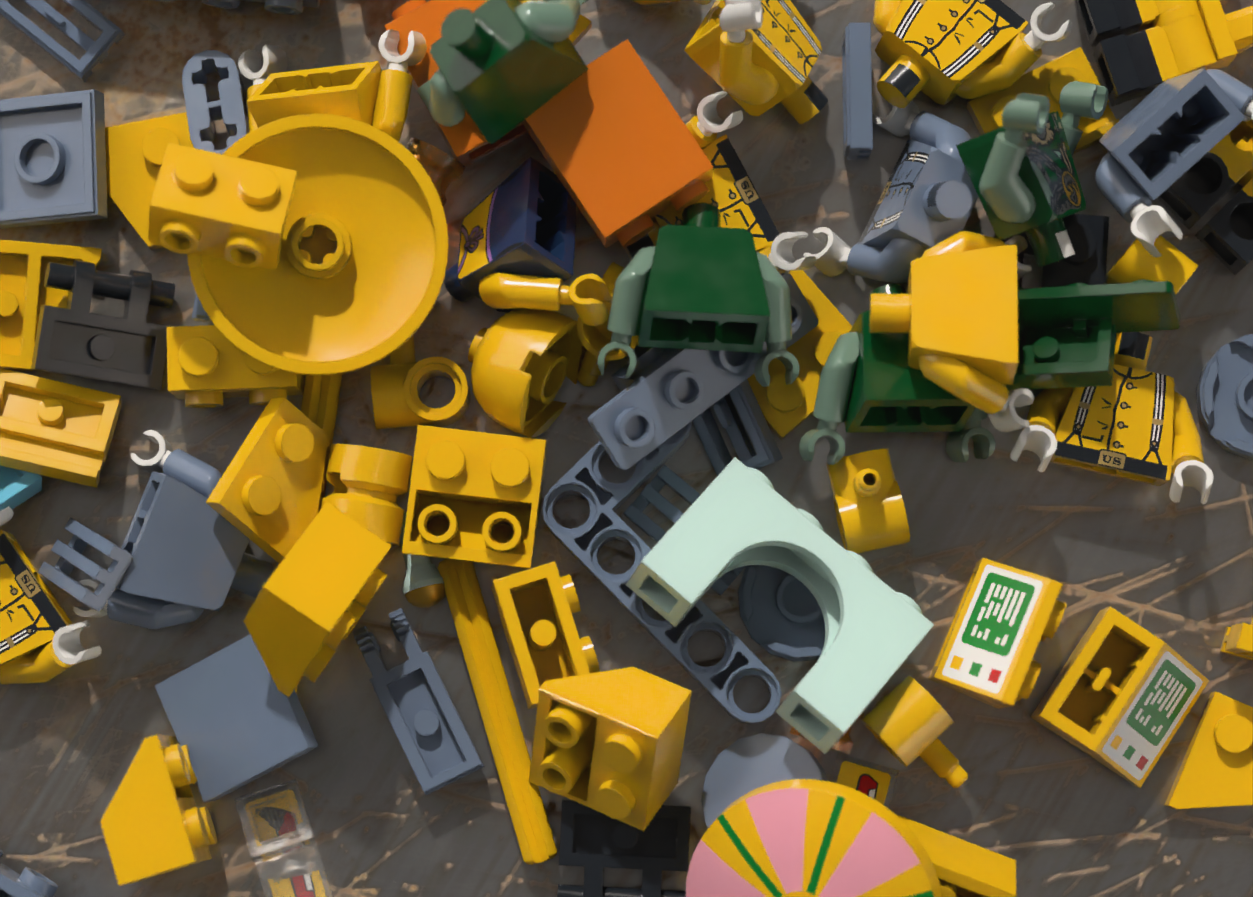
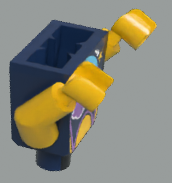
[444,157,612,326]

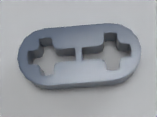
[182,50,249,154]

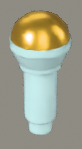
[400,512,445,608]

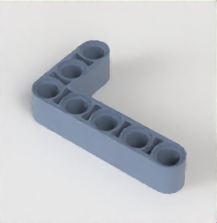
[542,421,781,724]

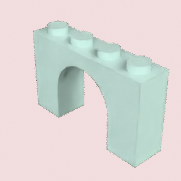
[626,457,934,754]

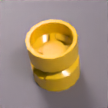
[321,444,413,546]

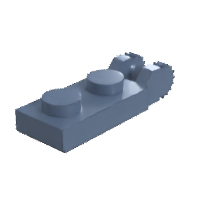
[353,608,485,795]

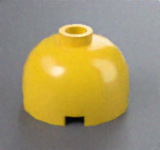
[468,308,586,438]

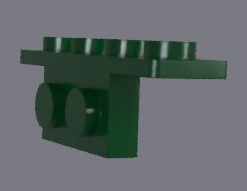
[1005,280,1180,390]

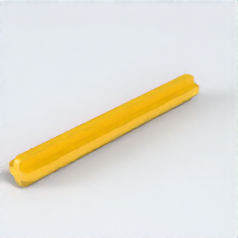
[438,559,557,865]

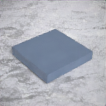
[0,89,108,229]
[155,634,319,802]

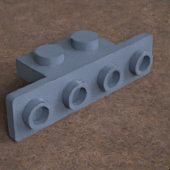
[588,273,818,470]

